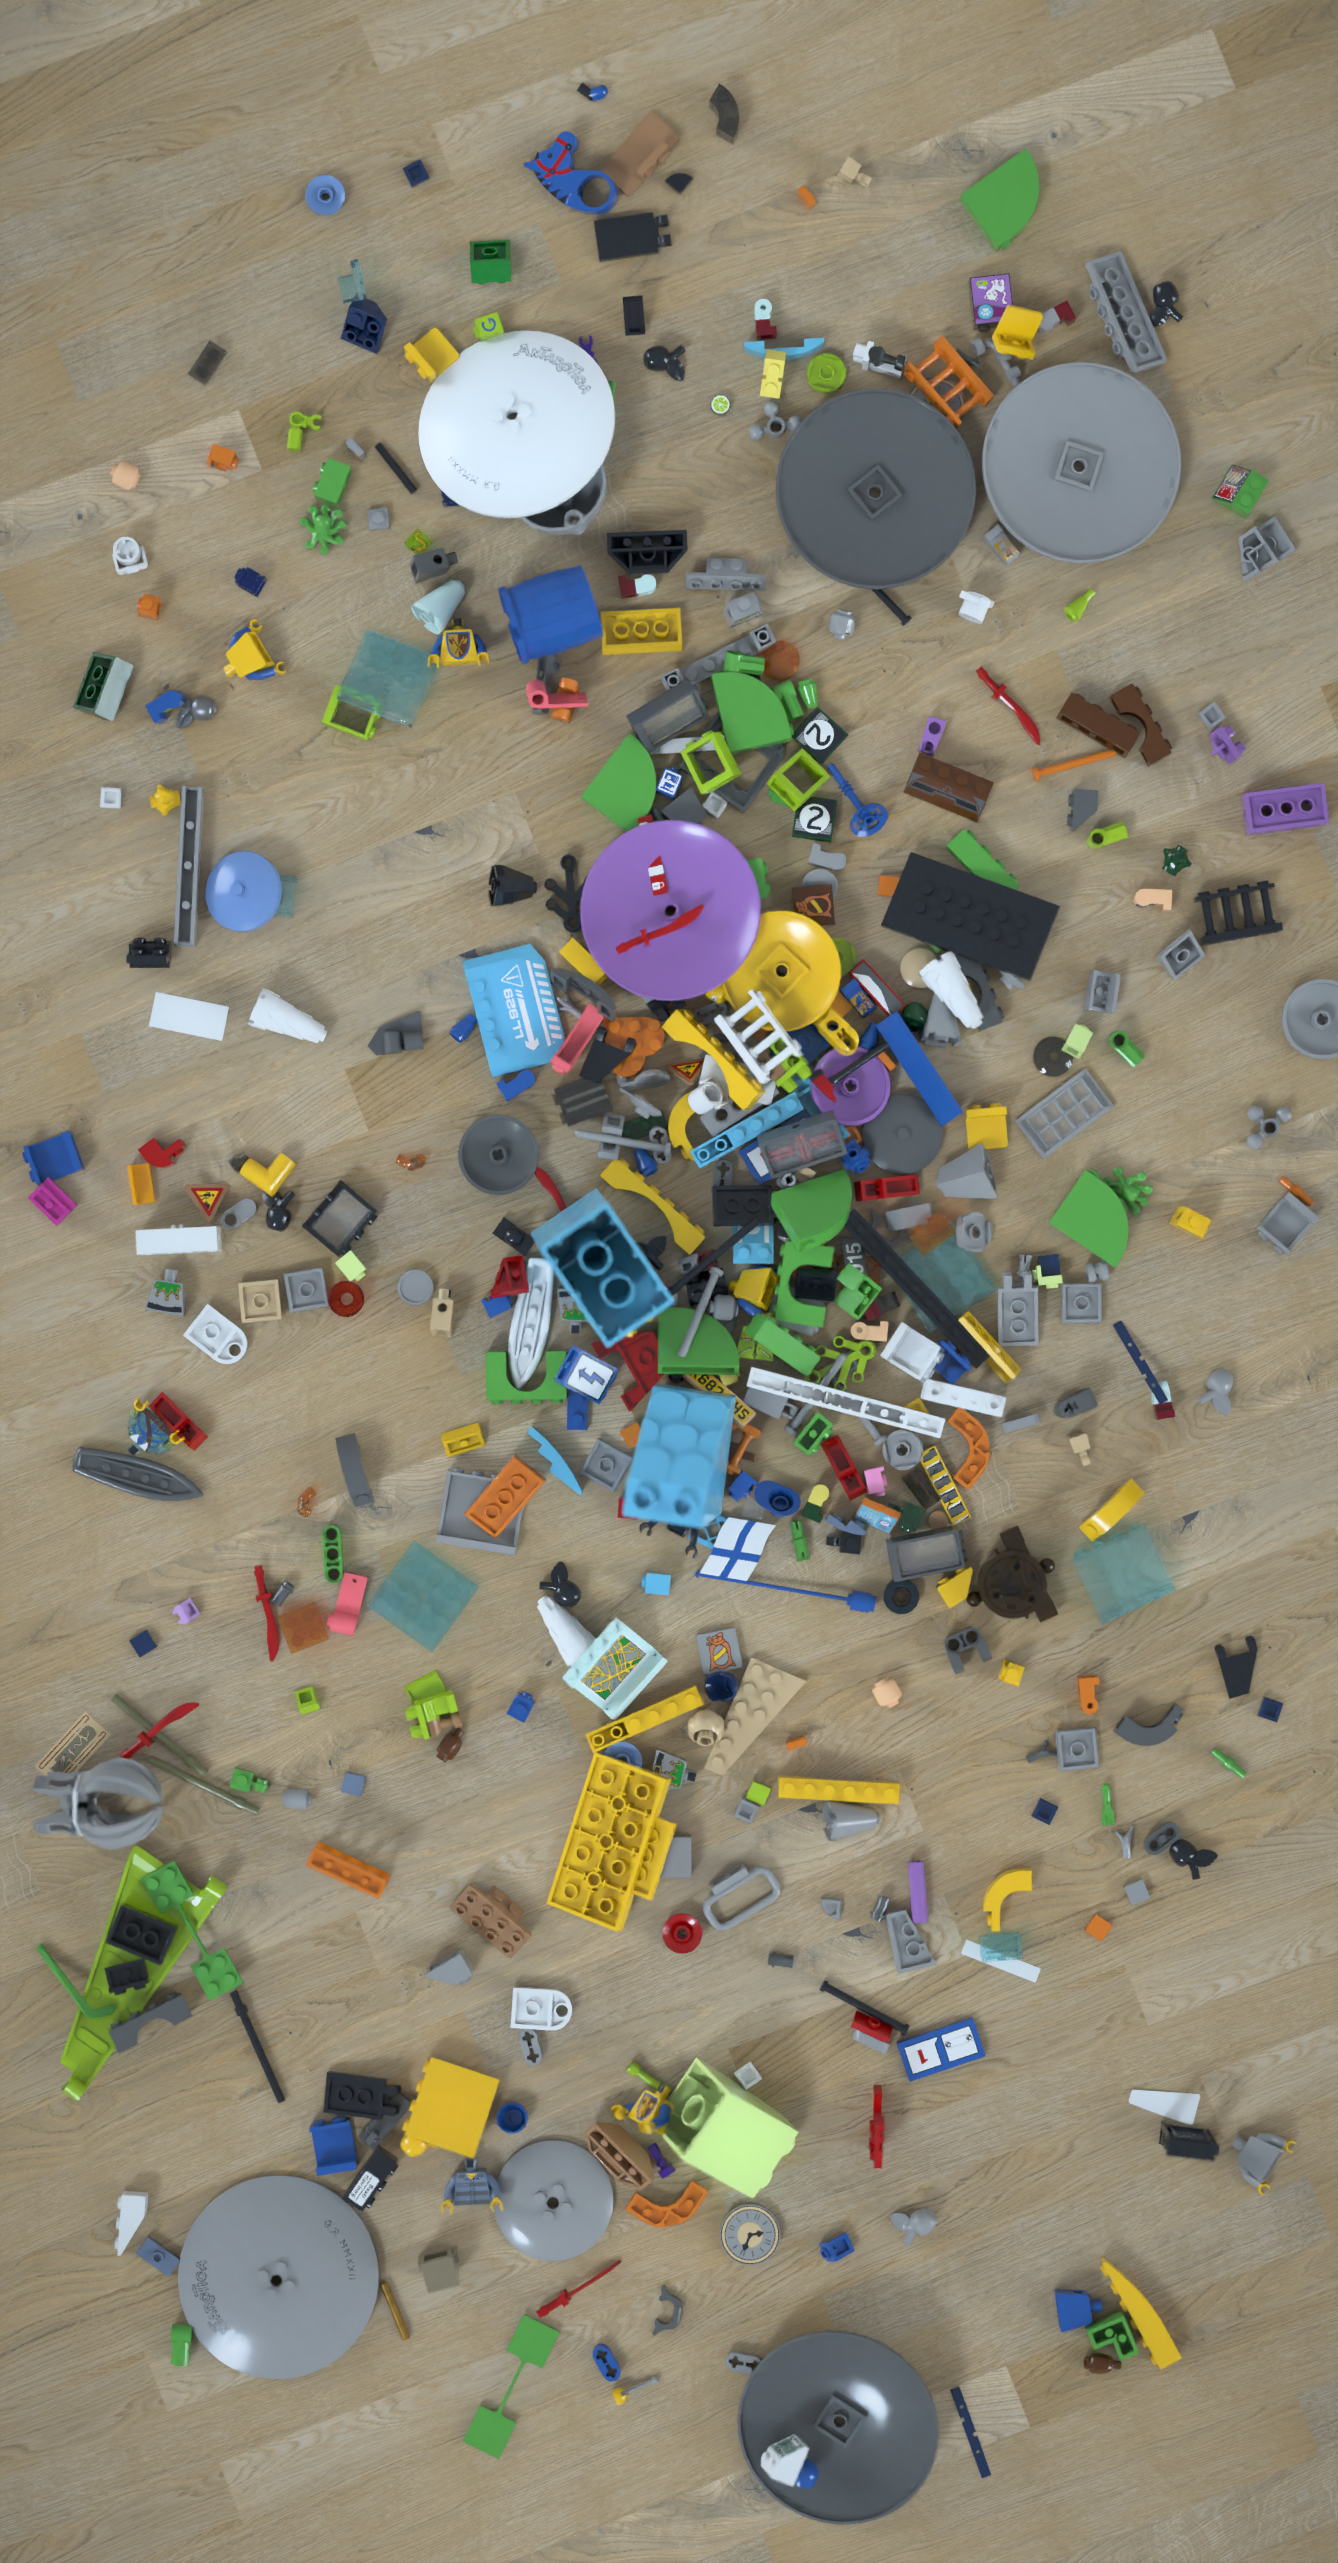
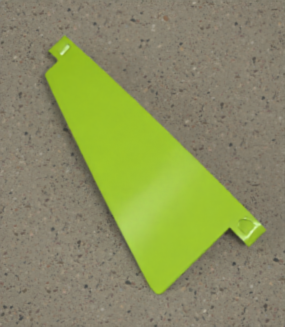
[60,1845,228,2102]

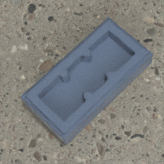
[136,2236,180,2277]

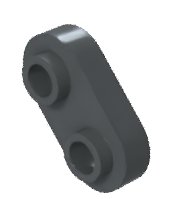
[1144,1822,1181,1855]

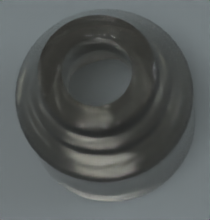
[228,1153,249,1174]

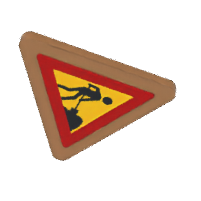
[666,1058,705,1085]
[185,1184,228,1223]

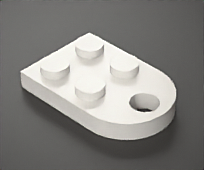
[183,1304,248,1364]
[511,1986,572,2030]

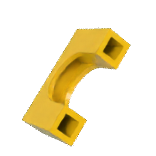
[559,938,607,986]

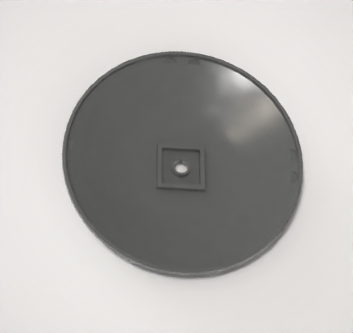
[776,389,976,589]
[738,2330,939,2525]

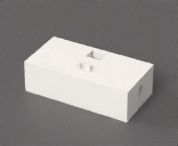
[136,1224,222,1255]

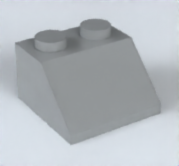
[425,1948,474,1985]

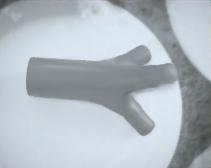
[557,994,583,1019]
[1115,1826,1135,1858]

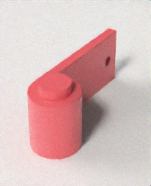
[526,680,588,709]
[327,1571,368,1636]

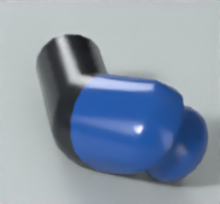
[577,83,608,101]

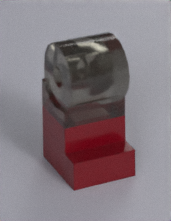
[864,1291,901,1321]

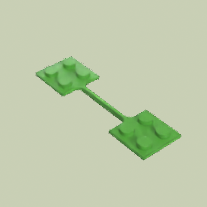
[141,1860,244,2001]
[463,2314,560,2459]

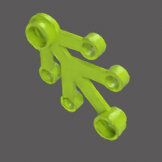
[805,1336,876,1391]

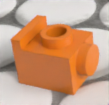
[206,444,239,471]
[137,594,162,621]

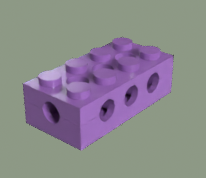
[1241,783,1329,836]

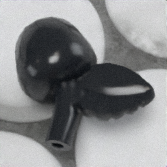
[1149,281,1183,327]
[643,345,685,381]
[262,1190,295,1232]
[634,1236,667,1271]
[539,1562,581,1607]
[1169,1839,1218,1880]

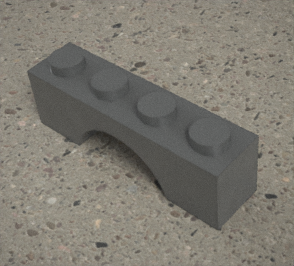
[955,954,1004,1032]
[108,1992,192,2054]

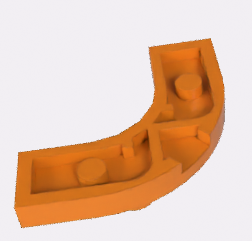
[946,1407,990,1490]
[625,2180,709,2227]

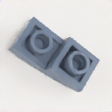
[824,1513,867,1535]

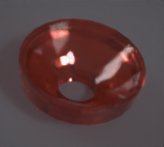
[328,1281,364,1317]

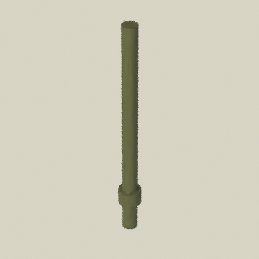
[111,1694,208,1777]
[148,1756,260,1815]

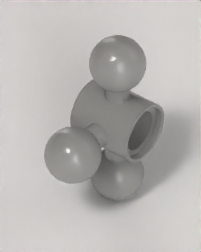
[749,401,803,441]
[1247,1105,1292,1150]

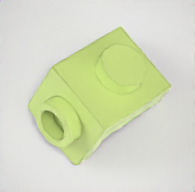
[1032,1265,1063,1289]

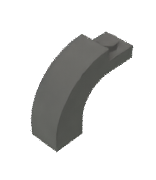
[335,1433,374,1507]
[1113,1703,1183,1746]

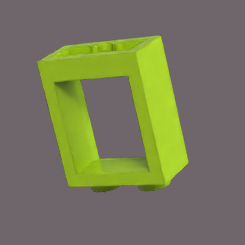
[321,685,384,742]
[680,730,742,794]
[766,748,830,812]

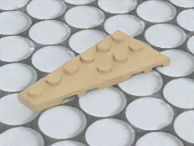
[704,1657,806,1776]

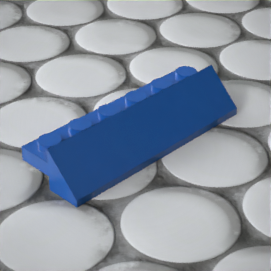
[876,1011,963,1126]

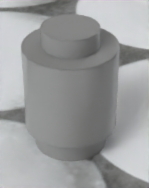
[282,1788,312,1810]

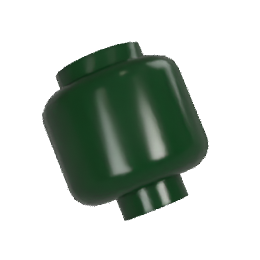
[901,1002,928,1032]

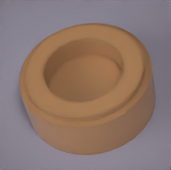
[928,1511,948,1529]

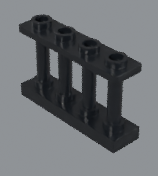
[1193,880,1283,946]

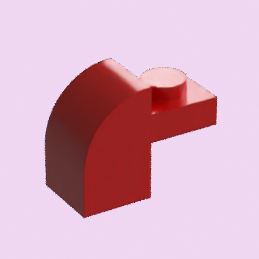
[138,1138,186,1168]

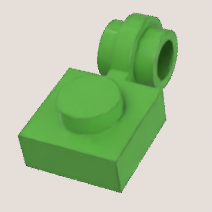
[230,1767,270,1793]

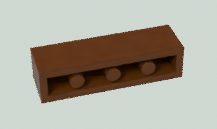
[1056,692,1140,758]

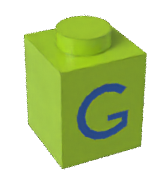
[473,312,504,342]

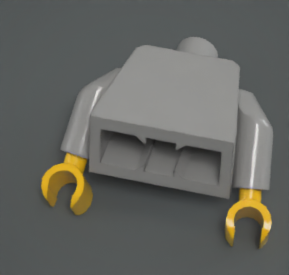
[1232,2133,1296,2195]

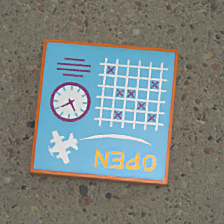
[853,1498,901,1534]

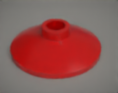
[662,1913,702,1954]

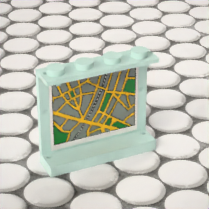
[562,1618,668,1721]

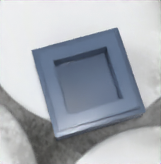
[341,1772,365,1796]

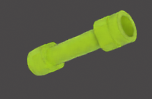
[626,2061,672,2095]

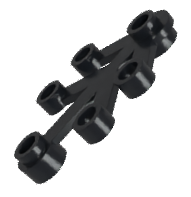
[544,854,587,933]

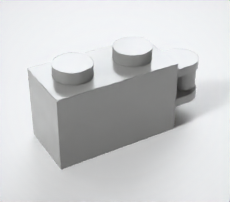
[743,1387,799,1420]

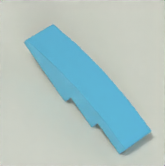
[527,1426,582,1495]

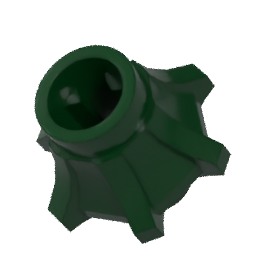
[1162,845,1192,876]

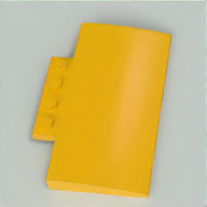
[546,1752,677,1932]

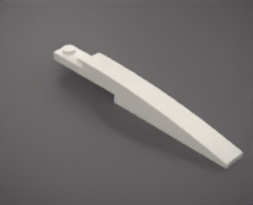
[746,1367,945,1438]

